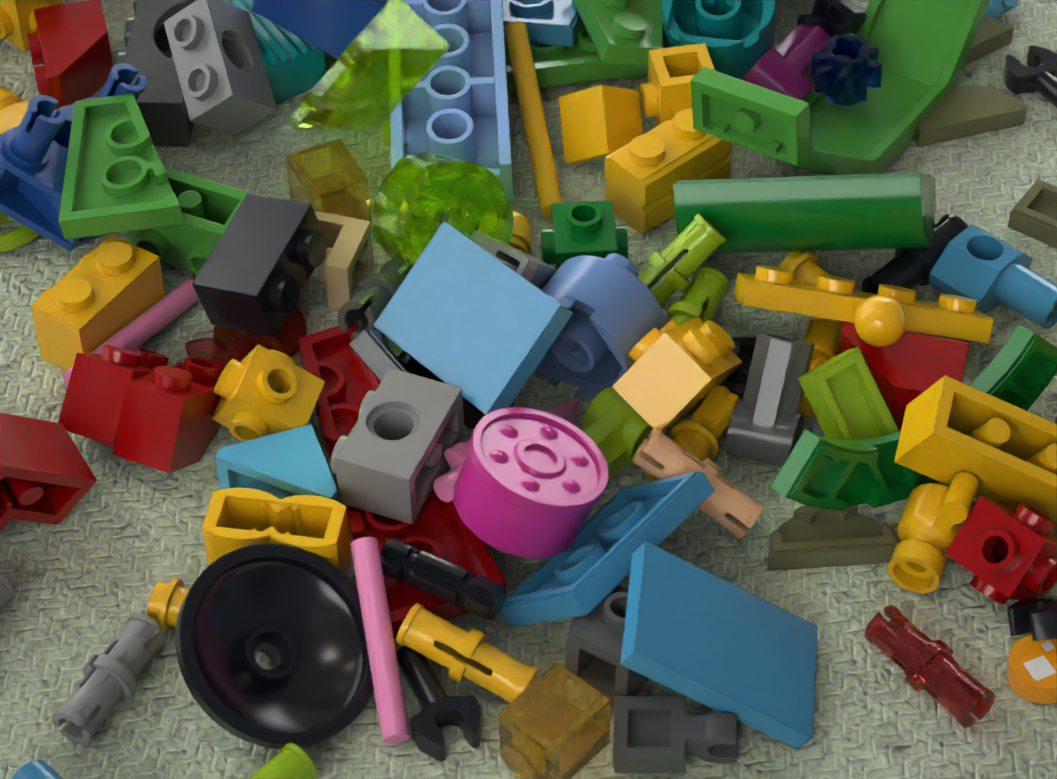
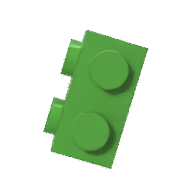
[128,167,253,275]

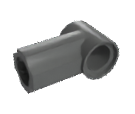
[726,332,815,467]

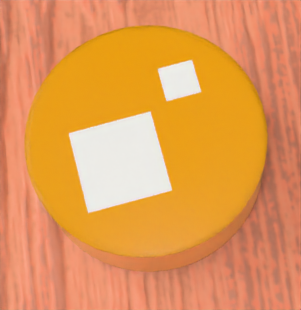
[1006,634,1057,704]

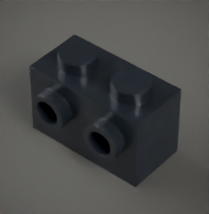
[192,193,328,337]

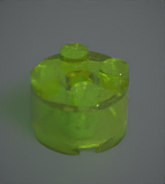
[372,152,514,270]

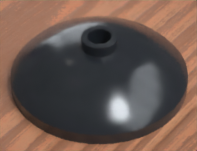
[175,543,374,749]

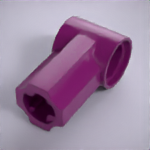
[741,24,834,100]

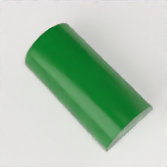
[673,172,936,254]

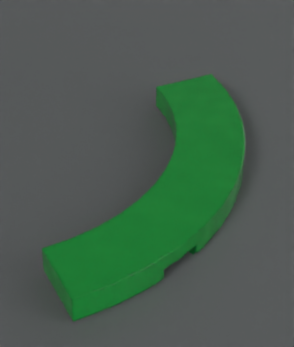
[770,324,1057,510]

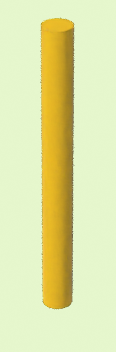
[504,21,563,218]

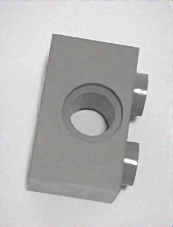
[163,0,277,136]
[330,368,464,525]

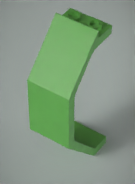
[691,0,990,175]

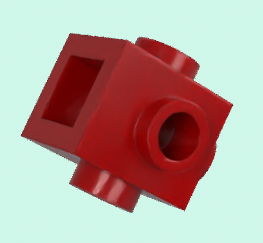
[945,496,1057,605]

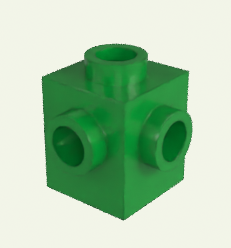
[540,200,628,269]

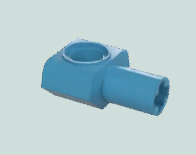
[929,224,1057,329]

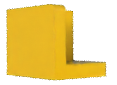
[558,85,643,165]

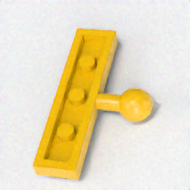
[733,265,994,347]

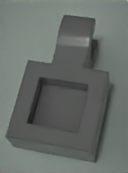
[613,696,737,774]

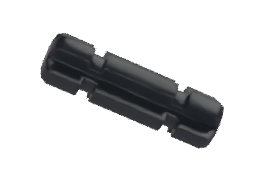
[380,538,507,620]

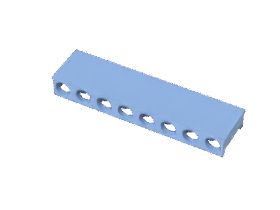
[387,0,514,213]

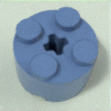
[535,253,670,401]

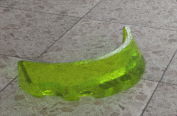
[287,0,449,132]

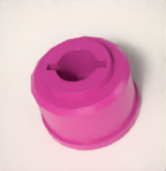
[453,407,609,558]

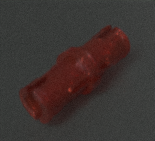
[865,605,995,728]

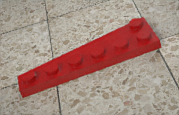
[297,324,507,639]

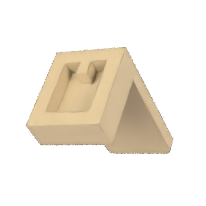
[314,211,374,311]

